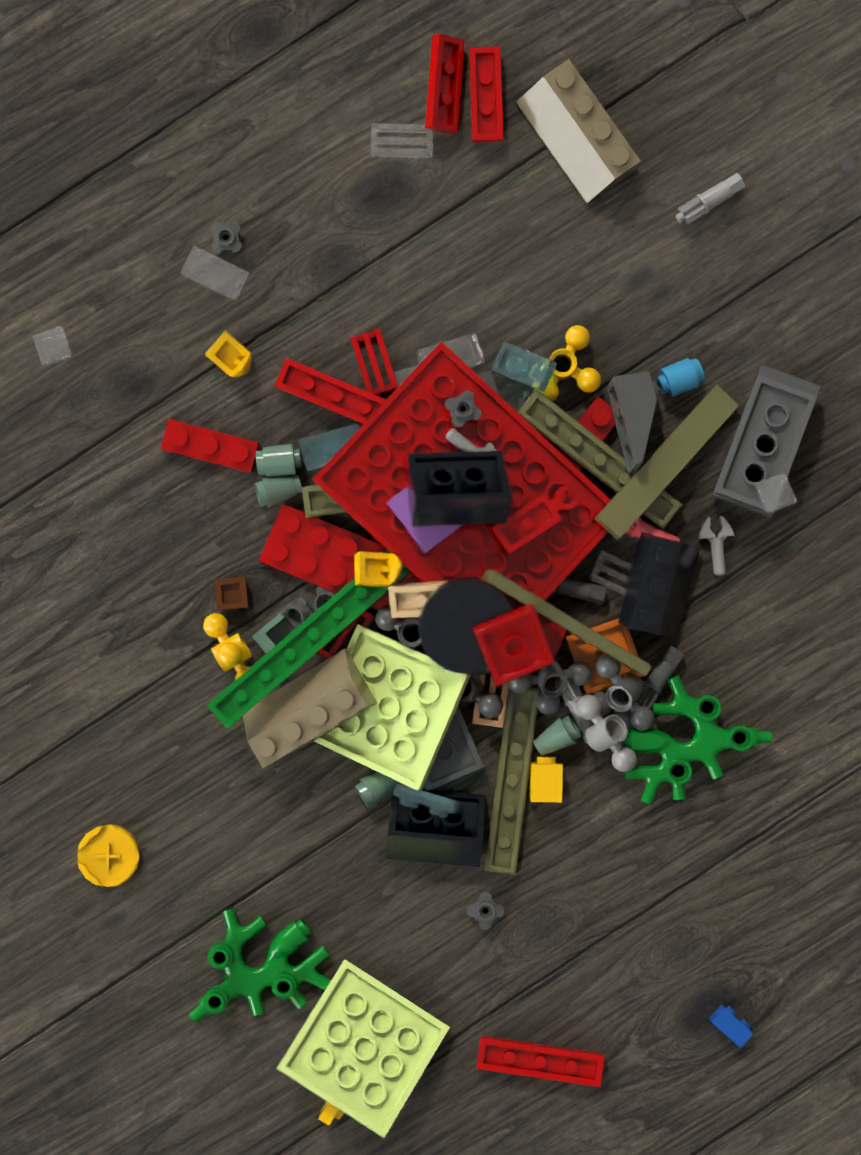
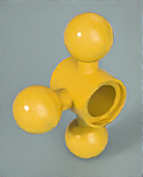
[534,325,601,402]
[203,613,252,680]

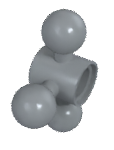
[576,695,637,772]

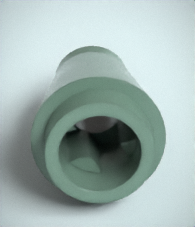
[254,475,302,508]
[533,715,582,756]
[355,772,400,807]

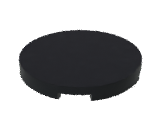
[418,578,512,674]

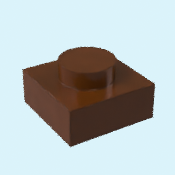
[214,576,249,611]

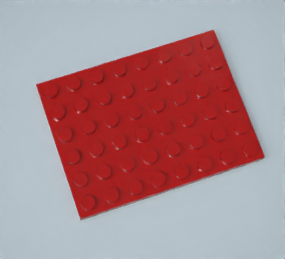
[312,341,611,611]

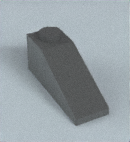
[606,371,658,475]

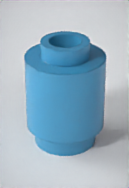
[656,358,705,398]

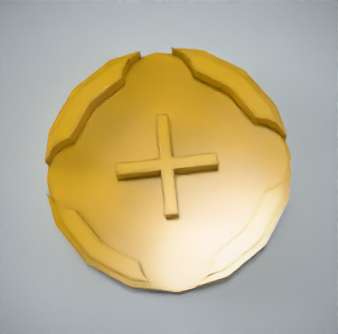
[77,824,140,887]

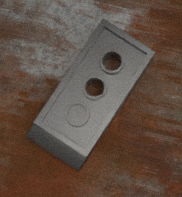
[712,364,821,518]

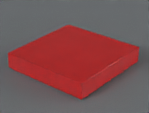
[472,603,555,687]

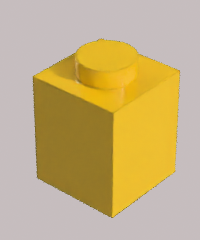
[529,756,563,803]

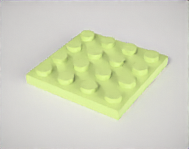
[314,624,471,791]
[276,960,450,1138]

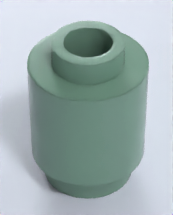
[256,443,302,478]

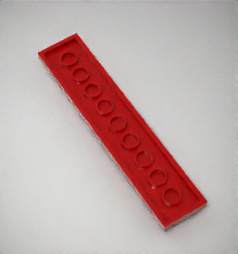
[259,504,566,674]

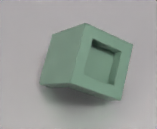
[252,612,295,654]

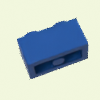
[709,1004,754,1048]

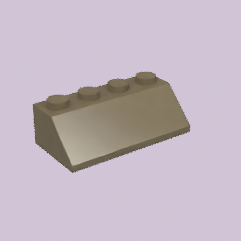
[516,59,641,204]
[243,648,377,769]

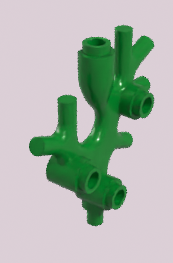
[623,675,772,805]
[189,907,331,1023]

